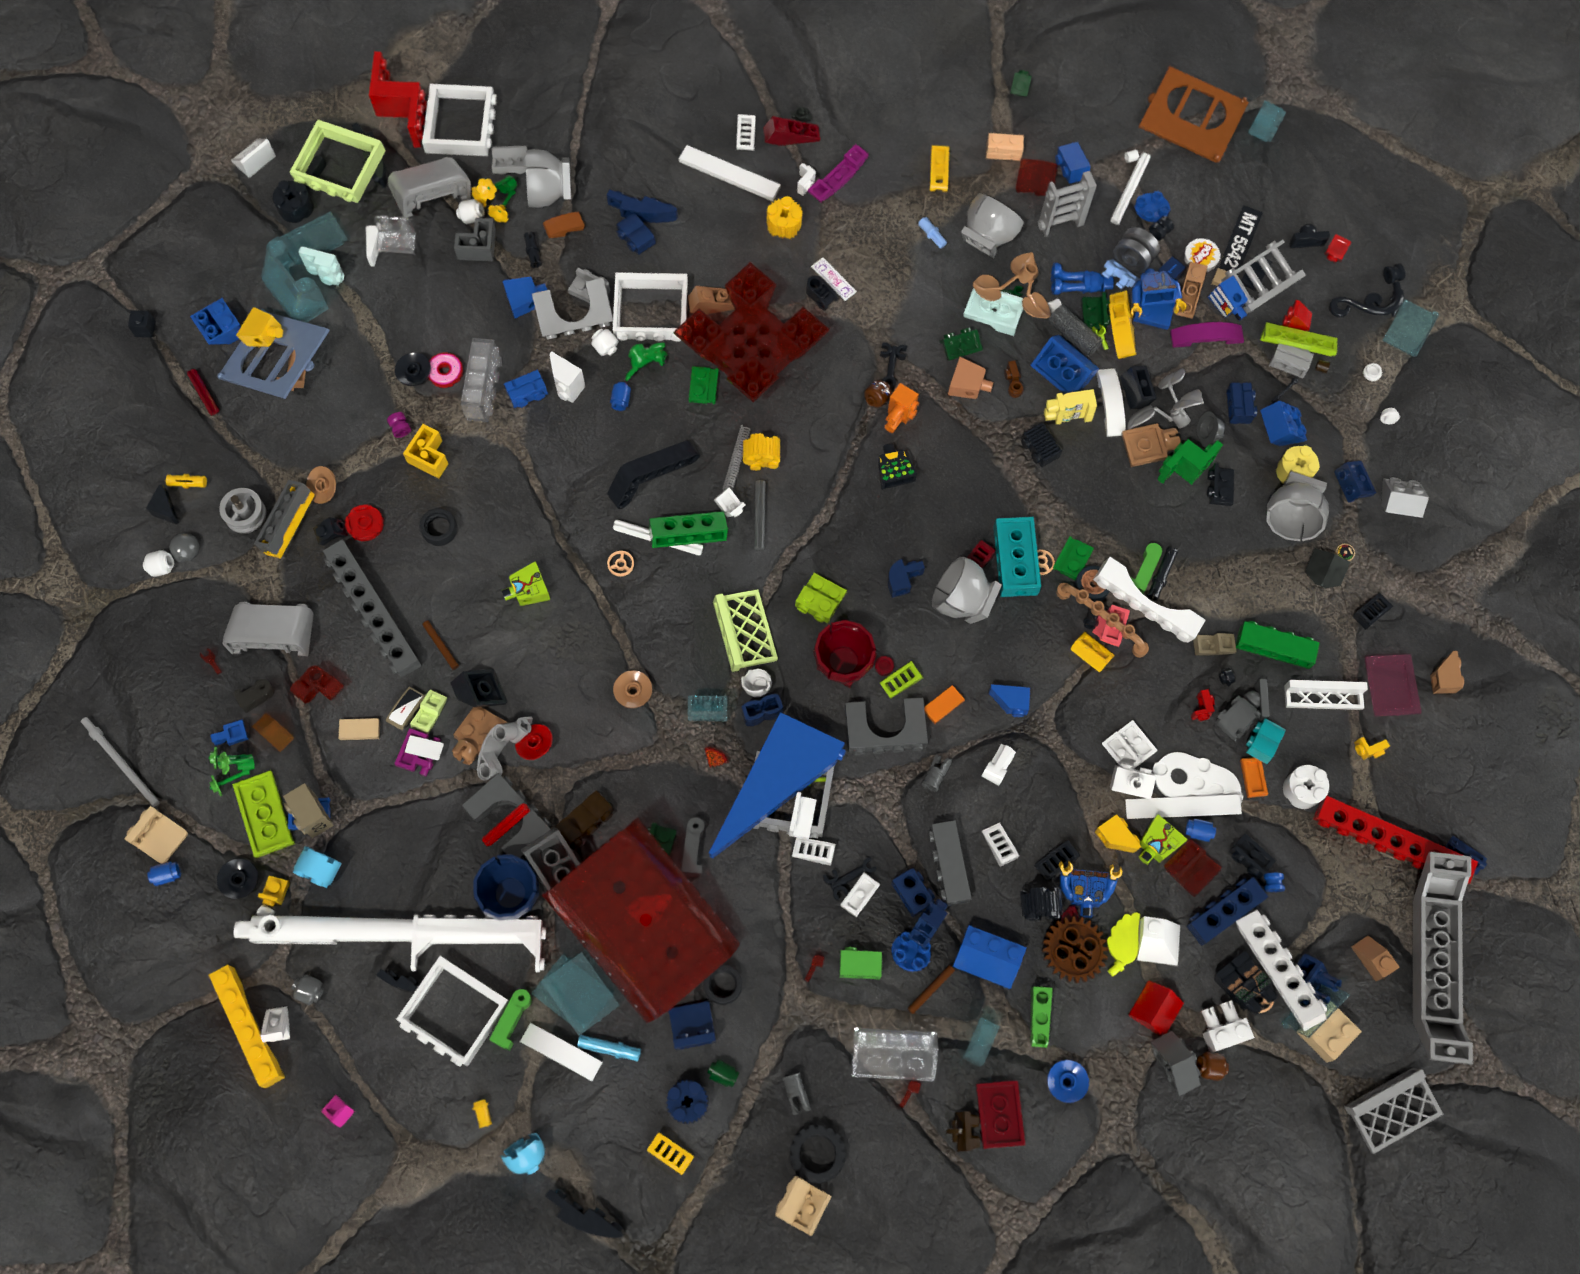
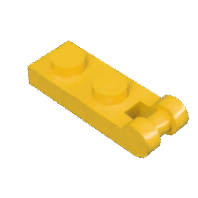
[930,146,949,192]

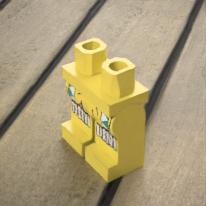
[1044,389,1097,425]

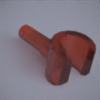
[200,648,222,675]
[804,955,824,982]
[899,1081,921,1108]

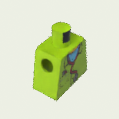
[502,562,550,606]
[1139,814,1187,865]

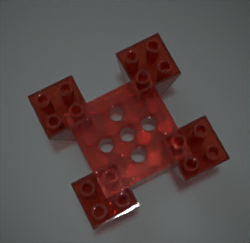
[673,262,830,403]

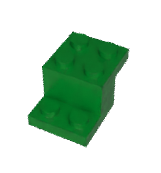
[1157,439,1223,485]

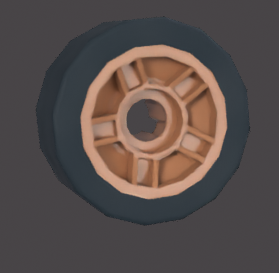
[1074,565,1110,602]

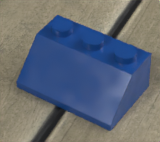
[1030,335,1099,394]
[953,925,1026,989]

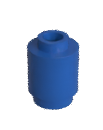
[610,382,631,411]
[1185,819,1216,842]
[147,861,181,886]

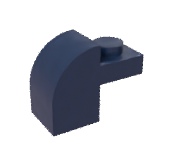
[888,559,925,598]

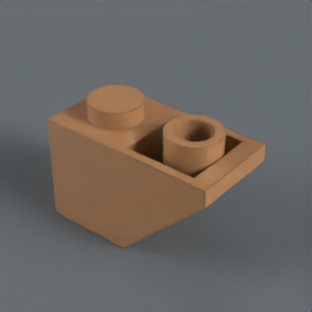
[1430,651,1464,694]

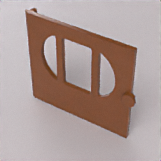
[1139,67,1249,163]

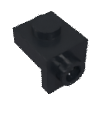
[313,517,347,545]

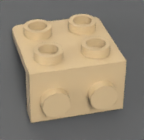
[125,806,188,864]
[776,1176,831,1236]

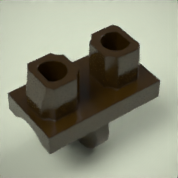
[946,1111,980,1152]

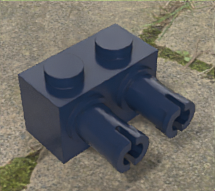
[1288,954,1342,1007]

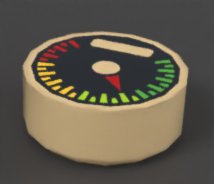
[1334,544,1355,562]

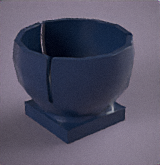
[473,855,539,921]

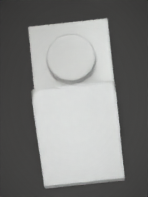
[261,1006,290,1042]

